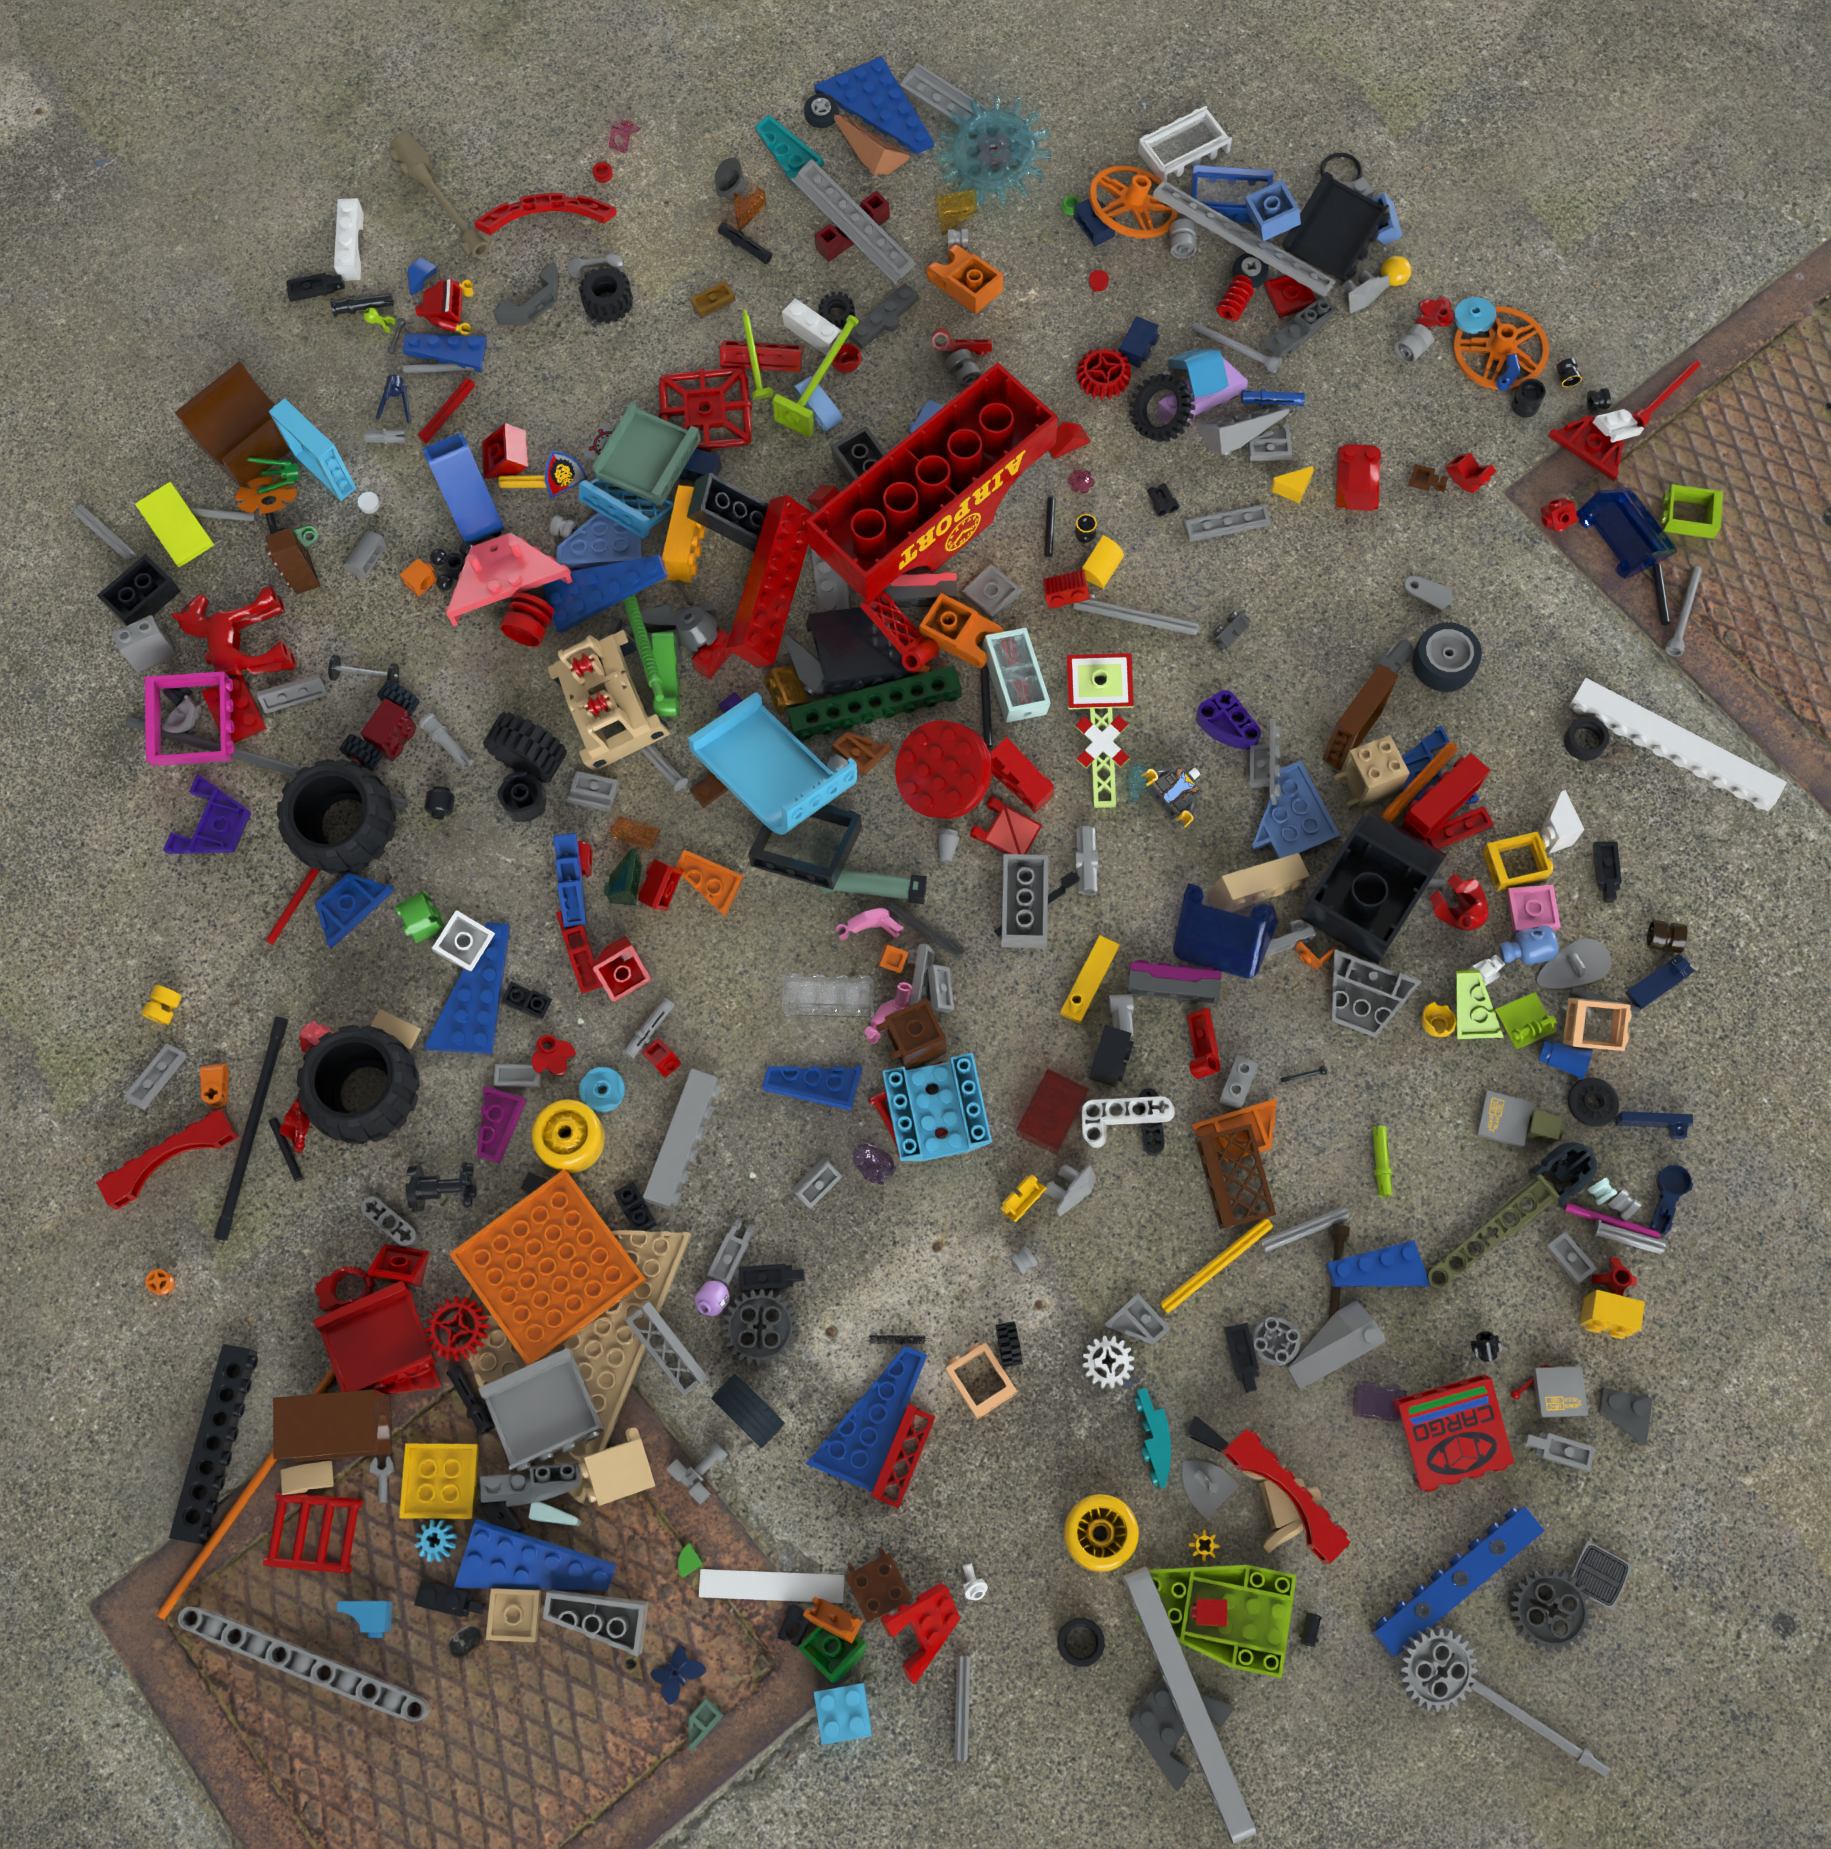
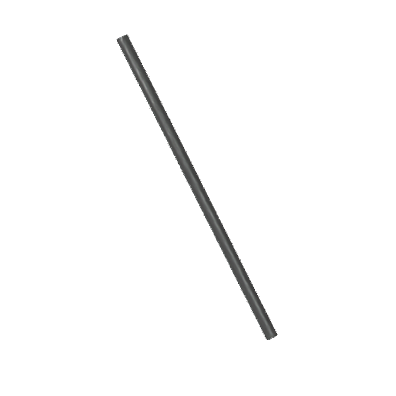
[126,716,408,810]

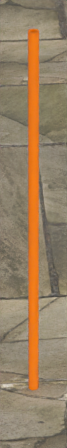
[156,1283,393,1620]

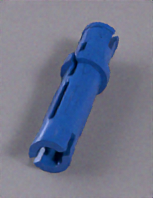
[1241,389,1305,406]

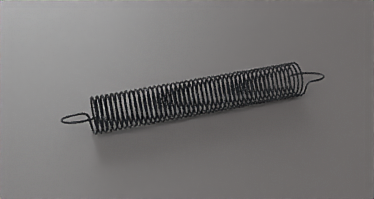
[862,1335,932,1344]

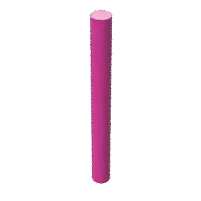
[1564,1202,1660,1239]

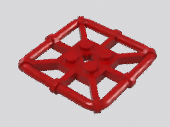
[658,367,752,452]

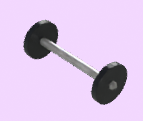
[328,655,399,683]

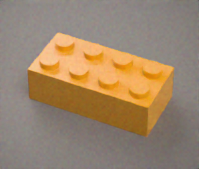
[662,485,706,583]

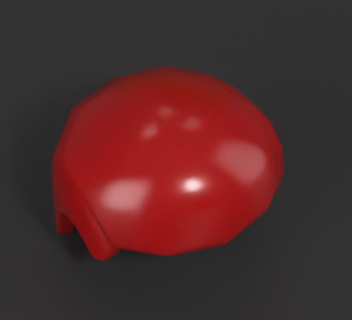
[831,344,862,374]

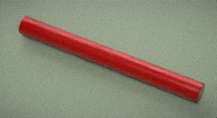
[265,867,320,945]

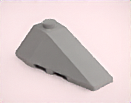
[1197,406,1289,455]
[1287,1300,1386,1390]

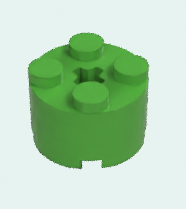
[395,890,445,943]

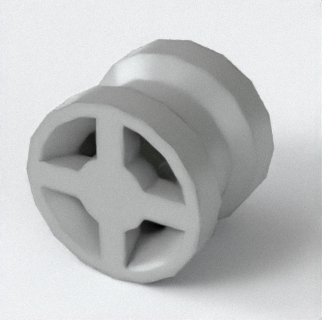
[1009,1245,1038,1276]

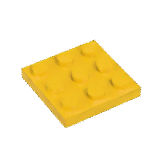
[399,1443,479,1519]

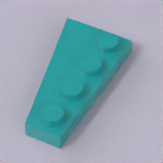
[755,115,824,188]

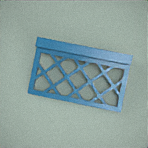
[578,478,674,539]

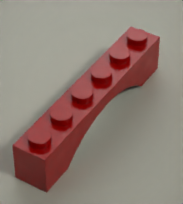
[96,1109,239,1210]
[1221,1429,1351,1565]

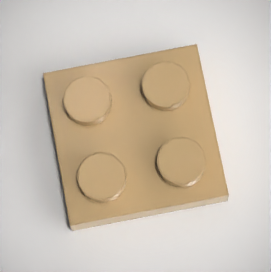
[486,1588,541,1642]

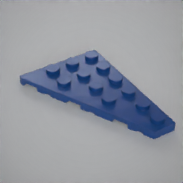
[814,56,934,154]

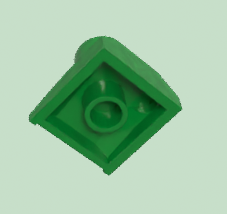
[797,1626,867,1684]

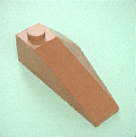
[834,114,910,176]

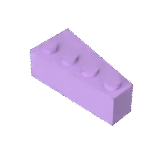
[1157,357,1248,424]

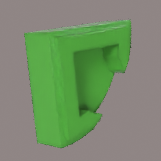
[678,1543,703,1578]

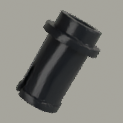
[1299,1612,1322,1647]

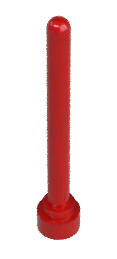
[1632,360,1700,427]

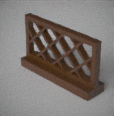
[1195,1124,1276,1229]

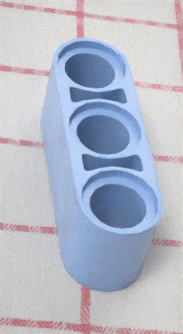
[793,376,843,432]

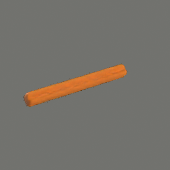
[1381,742,1458,822]

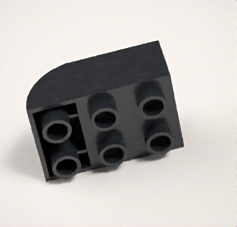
[1300,809,1447,965]

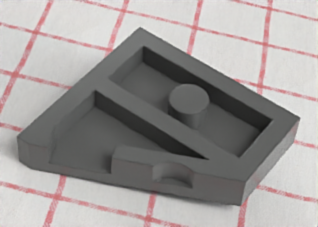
[1598,1388,1653,1446]

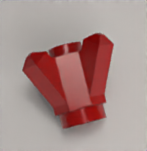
[1592,1258,1637,1296]

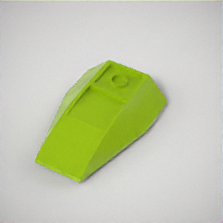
[1136,1565,1297,1678]

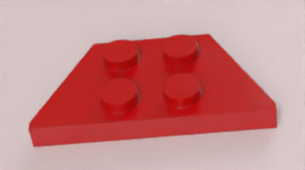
[1548,415,1624,481]

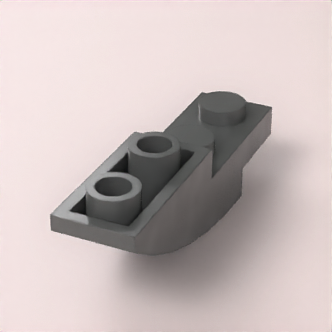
[1265,297,1337,358]
[628,602,716,633]
[480,1463,580,1507]

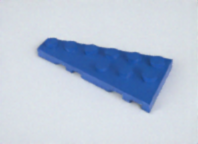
[542,555,668,633]
[424,922,510,1055]

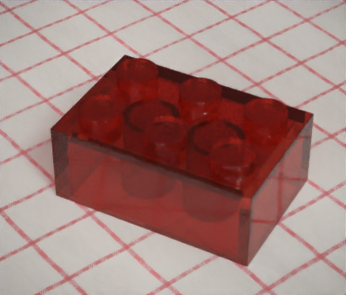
[1016,1069,1089,1156]

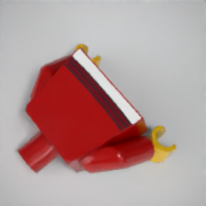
[415,279,474,335]

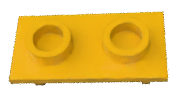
[1000,1174,1047,1222]

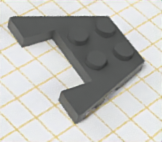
[1129,1679,1234,1791]

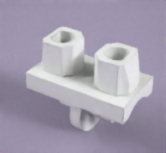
[1469,955,1505,986]

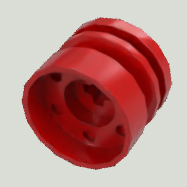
[499,592,555,647]

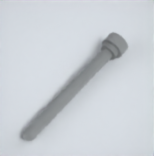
[1191,322,1282,374]
[1665,566,1702,656]

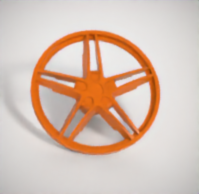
[1089,166,1178,238]
[1453,306,1549,390]

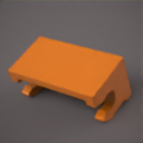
[803,1597,864,1644]

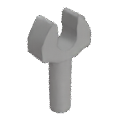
[370,1456,396,1503]

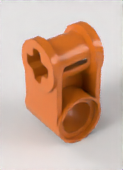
[200,1063,229,1110]

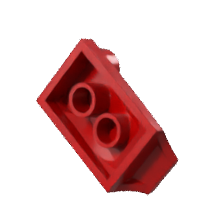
[1336,444,1381,511]

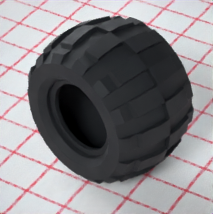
[277,759,396,874]
[297,1025,420,1144]

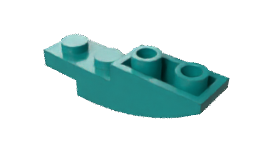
[1133,1388,1171,1490]

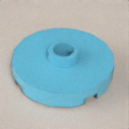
[1454,297,1496,334]
[579,1067,625,1113]

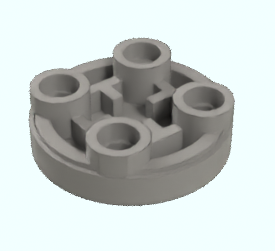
[1251,1317,1300,1366]

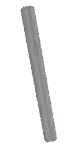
[1073,599,1199,635]

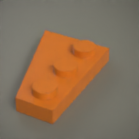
[676,850,744,917]

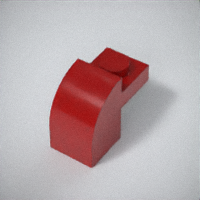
[1445,453,1496,493]

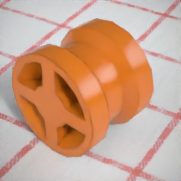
[145,1269,175,1295]

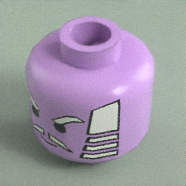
[694,1281,730,1316]

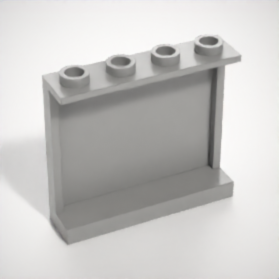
[478,1348,604,1473]

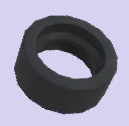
[1564,717,1610,761]
[1057,1618,1105,1667]

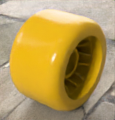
[531,1099,605,1174]
[1063,1494,1139,1572]

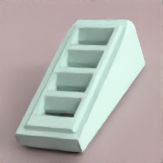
[529,1501,582,1526]

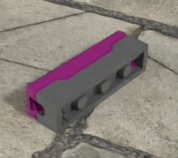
[1127,960,1222,1004]

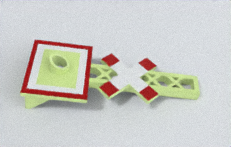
[1066,653,1134,808]

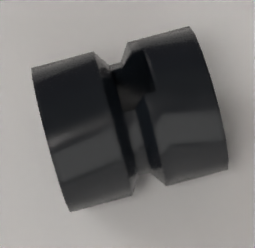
[1512,378,1546,418]

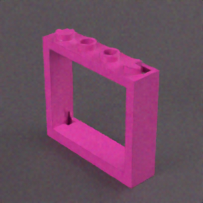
[145,672,234,766]

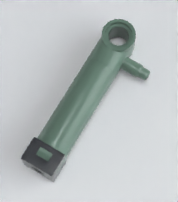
[817,865,927,904]

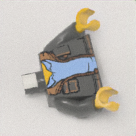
[1141,766,1201,828]

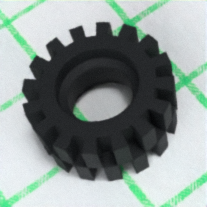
[818,292,855,329]
[996,1321,1023,1368]

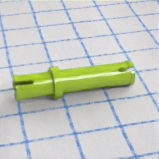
[1372,1126,1393,1197]

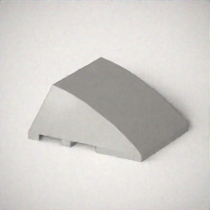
[1332,949,1422,1037]

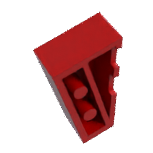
[990,737,1054,813]

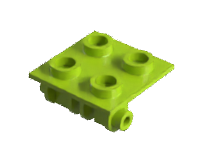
[1495,992,1557,1050]

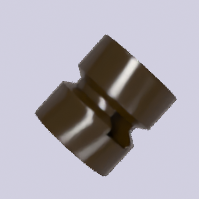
[1646,920,1688,953]

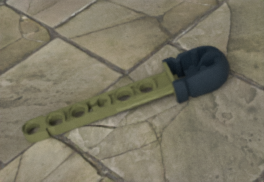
[1427,1142,1597,1289]

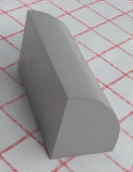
[343,531,387,579]

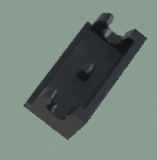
[477,1498,526,1533]

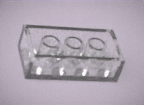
[781,974,876,1018]

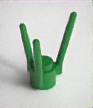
[247,457,299,494]

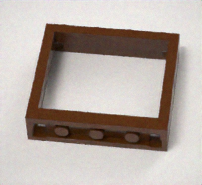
[1322,664,1399,771]

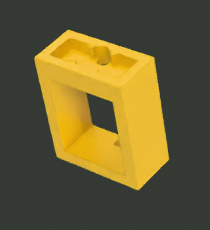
[1482,831,1553,892]

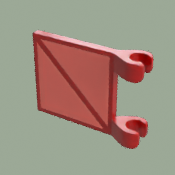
[970,797,1042,855]

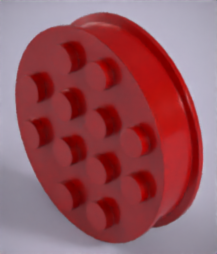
[895,720,992,819]

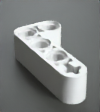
[1082,1096,1175,1148]

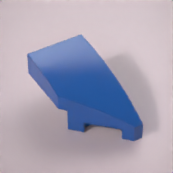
[408,257,437,296]

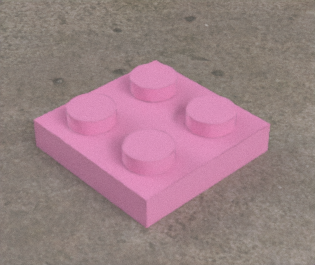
[1507,885,1561,933]

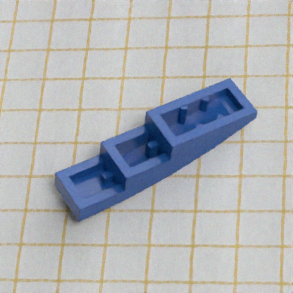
[553,832,587,927]

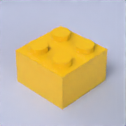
[1579,1290,1645,1339]

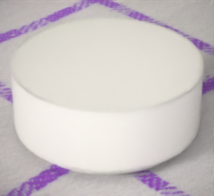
[358,492,380,514]

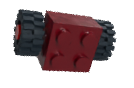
[339,680,420,771]

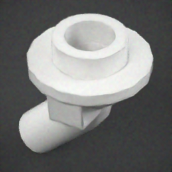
[963,1563,988,1600]

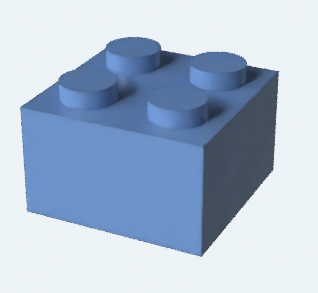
[1245,180,1301,241]

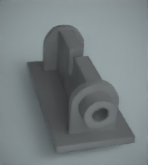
[1208,609,1251,651]

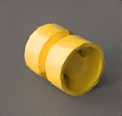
[141,985,182,1026]

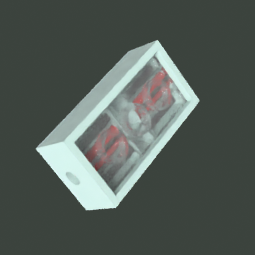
[982,628,1051,723]

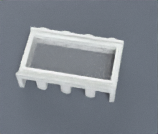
[1138,106,1232,182]

